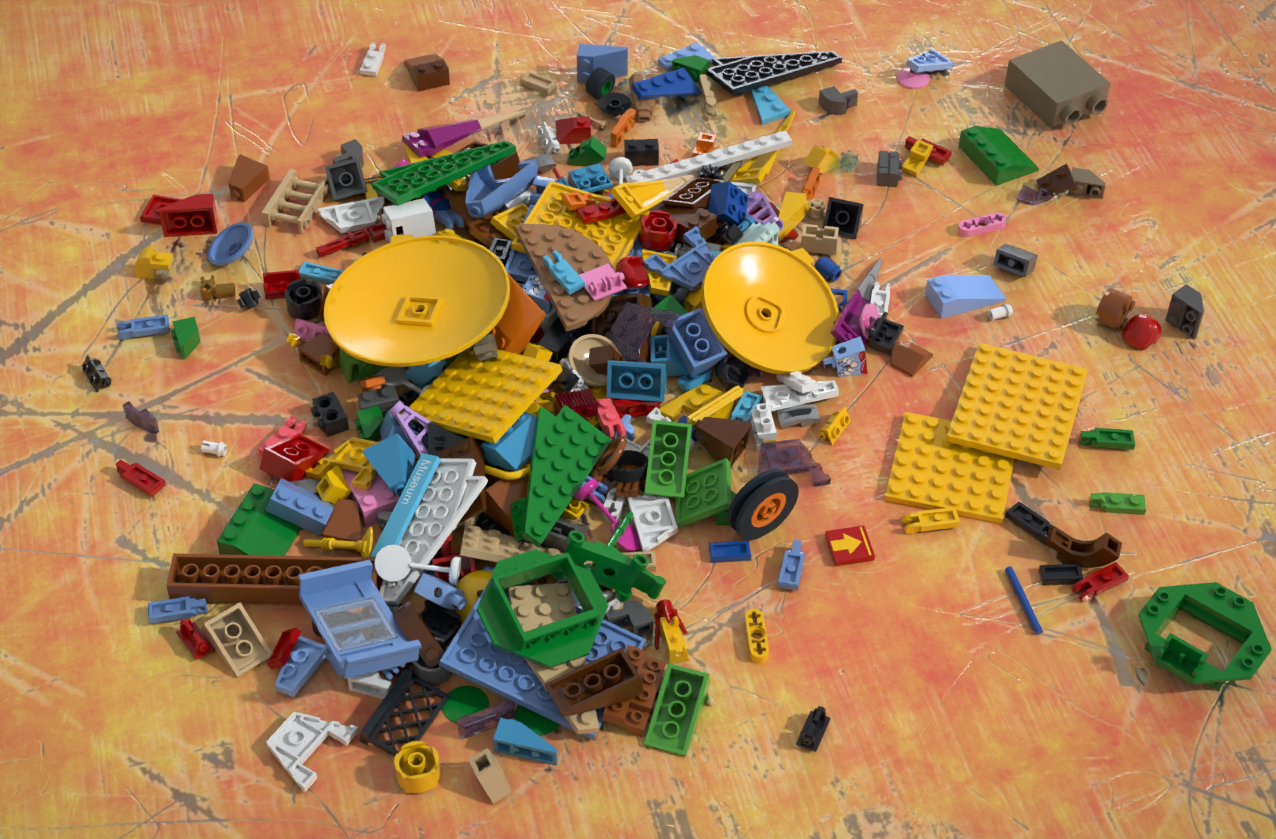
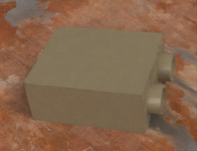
[1005,40,1111,130]

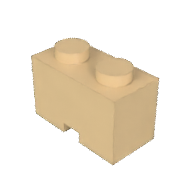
[801,224,839,255]

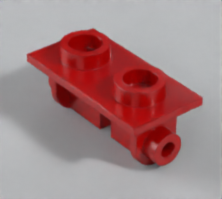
[176,618,215,660]

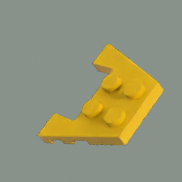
[659,383,735,422]
[305,437,378,491]

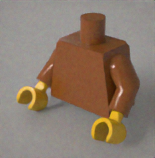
[286,333,340,377]

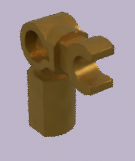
[200,275,236,301]

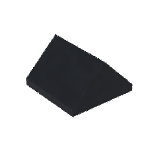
[822,197,864,238]

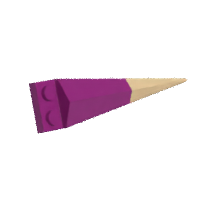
[402,110,526,157]

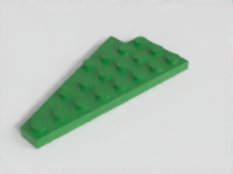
[371,140,517,206]
[522,405,612,547]

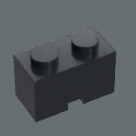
[624,139,659,166]

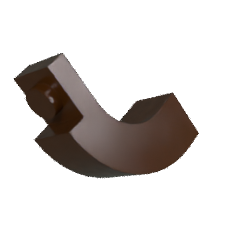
[1046,526,1122,568]
[393,600,445,669]

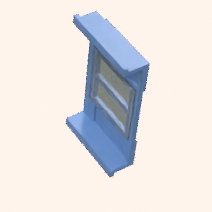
[298,560,422,679]

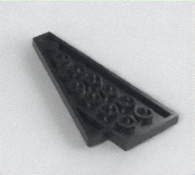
[707,51,842,95]

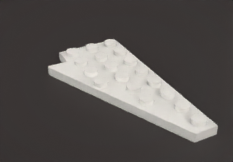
[380,458,488,605]

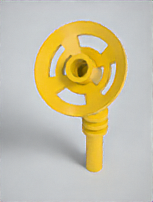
[303,527,373,558]

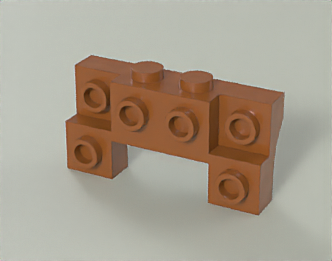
[602,645,667,737]

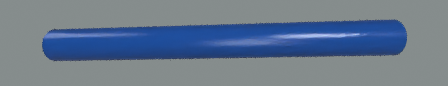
[1005,566,1043,635]

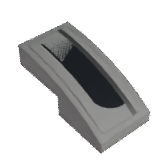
[777,404,821,429]

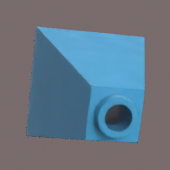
[362,433,415,495]

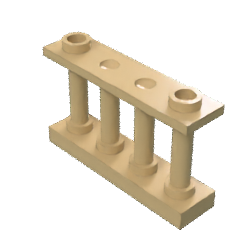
[262,169,331,234]

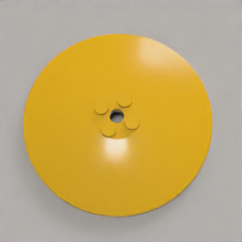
[701,242,839,375]

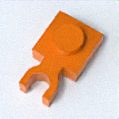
[562,192,596,210]

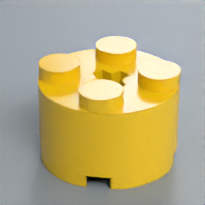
[394,741,440,794]

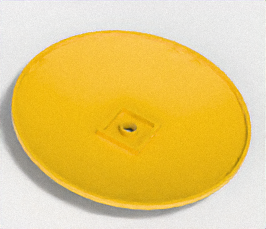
[324,235,510,367]

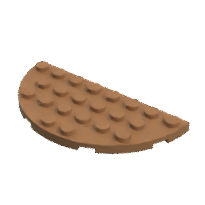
[515,224,613,331]

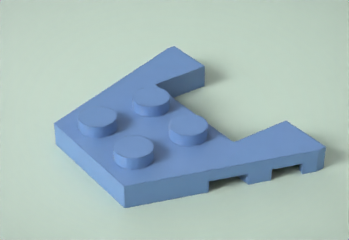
[643,226,715,291]

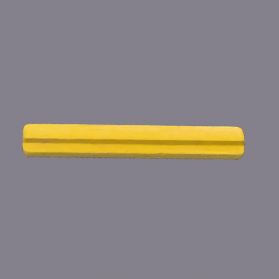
[687,385,743,426]

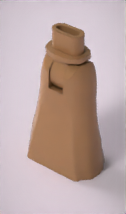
[629,74,657,121]

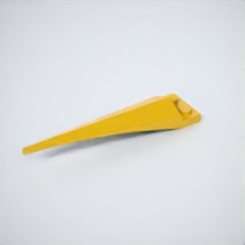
[729,110,795,185]

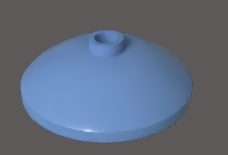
[207,222,253,266]

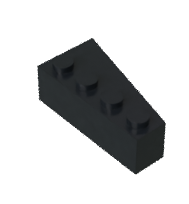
[536,317,590,364]

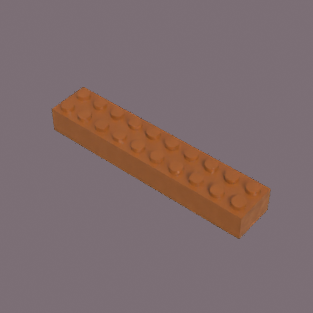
[166,553,380,604]

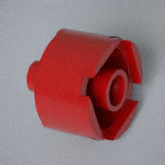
[639,210,677,252]

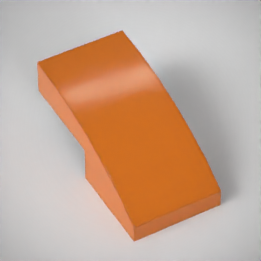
[692,132,717,157]

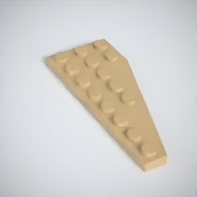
[460,526,592,565]

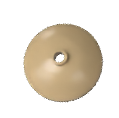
[568,334,622,387]

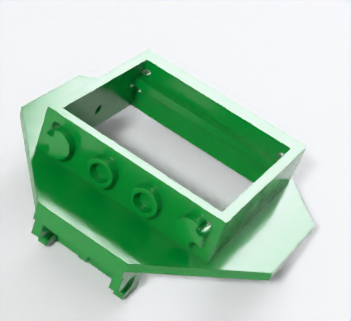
[476,549,609,668]
[1138,582,1272,692]

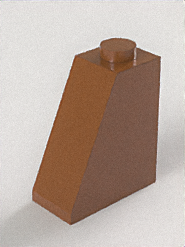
[228,154,270,202]
[322,498,362,554]

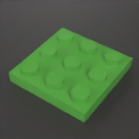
[676,458,731,528]

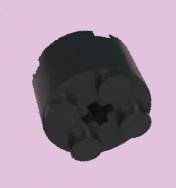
[285,279,322,321]

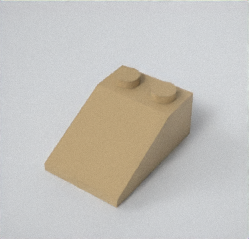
[201,602,272,677]

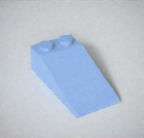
[925,275,1006,319]

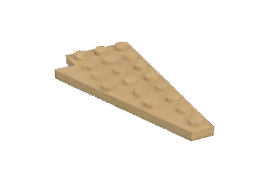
[508,583,599,734]

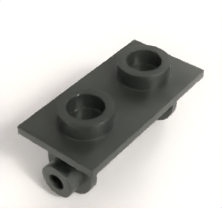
[82,354,111,392]

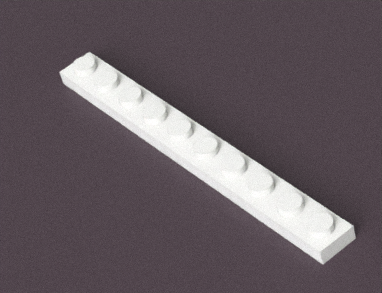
[625,130,792,183]

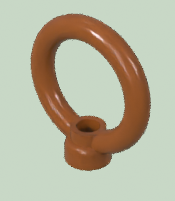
[589,436,627,483]

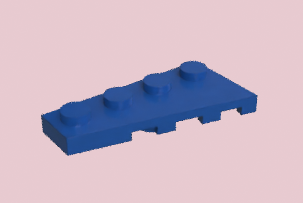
[631,68,701,100]

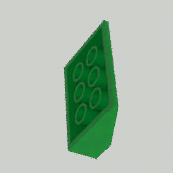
[959,126,1039,186]
[217,483,302,556]

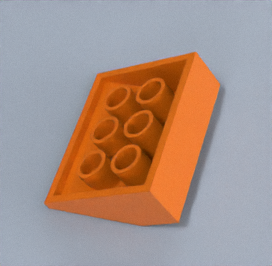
[488,273,546,355]

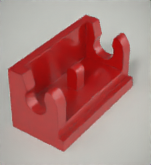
[263,270,300,300]

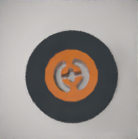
[727,469,799,540]

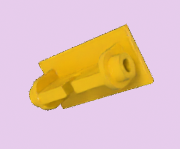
[819,406,850,445]

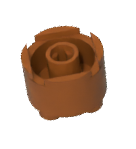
[1095,288,1135,330]

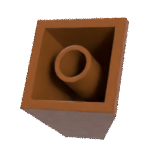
[485,471,528,537]

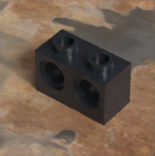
[311,392,349,437]

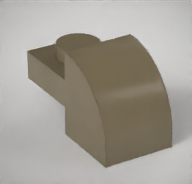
[474,333,498,361]

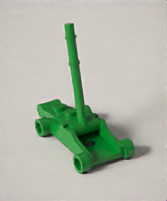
[552,511,666,602]

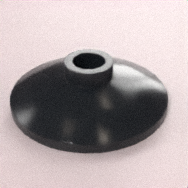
[598,92,631,115]

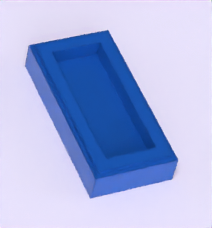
[709,541,751,563]

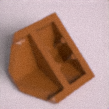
[891,342,933,377]

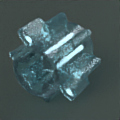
[838,150,861,172]

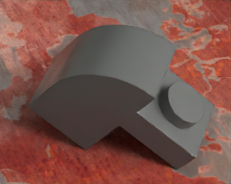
[819,86,858,115]
[332,139,364,168]
[606,601,653,637]

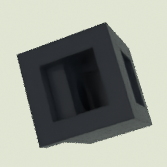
[714,222,743,245]

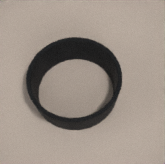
[605,450,648,483]

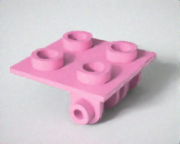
[579,264,627,301]

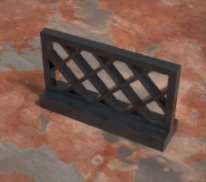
[360,667,450,757]

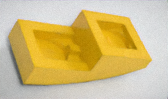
[901,140,933,177]

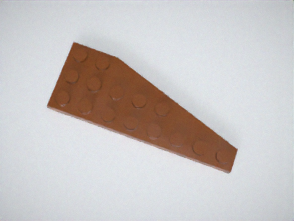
[438,185,513,248]

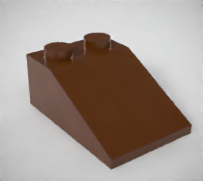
[404,53,450,91]

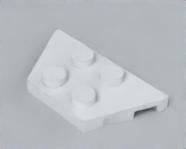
[318,196,385,233]
[626,490,678,552]

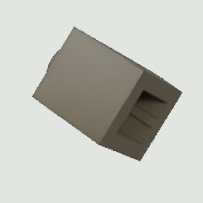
[1068,167,1106,199]

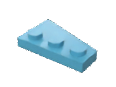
[751,86,791,125]

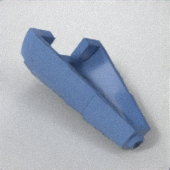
[465,160,538,218]

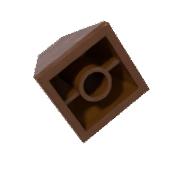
[693,417,752,468]

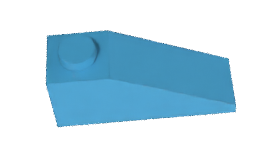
[493,718,558,765]

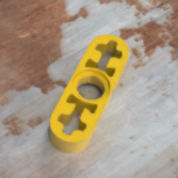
[745,609,769,663]

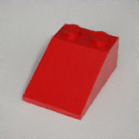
[159,193,218,237]
[259,433,330,482]

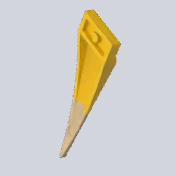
[610,173,699,219]

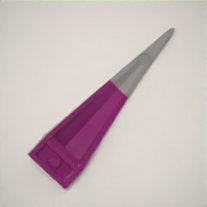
[830,258,882,346]

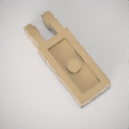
[699,74,717,116]

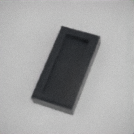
[1039,564,1083,586]

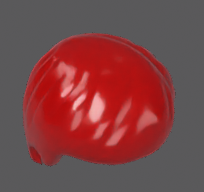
[615,255,650,290]
[1122,314,1162,350]

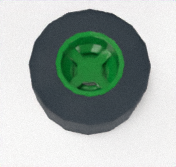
[585,67,615,100]

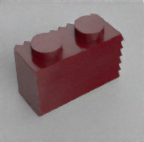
[553,388,599,418]

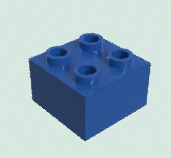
[708,181,748,226]

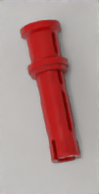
[316,227,370,258]

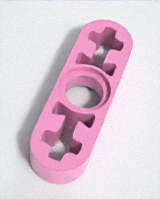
[958,213,1006,237]

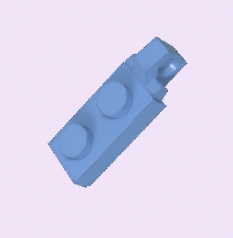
[778,540,805,591]
[148,596,208,624]

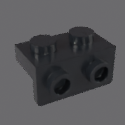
[868,311,904,354]
[420,599,461,646]

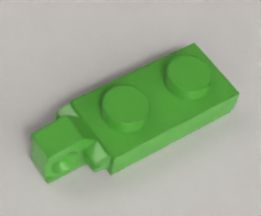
[1089,492,1146,515]

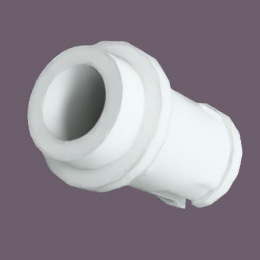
[988,303,1013,321]
[201,440,227,457]

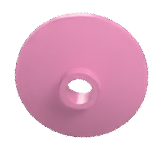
[897,67,930,89]
[859,303,879,340]

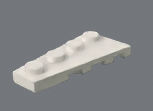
[761,380,839,411]

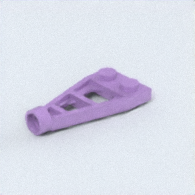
[746,190,784,232]
[389,401,432,458]

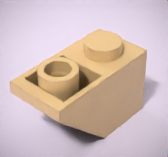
[468,748,513,804]

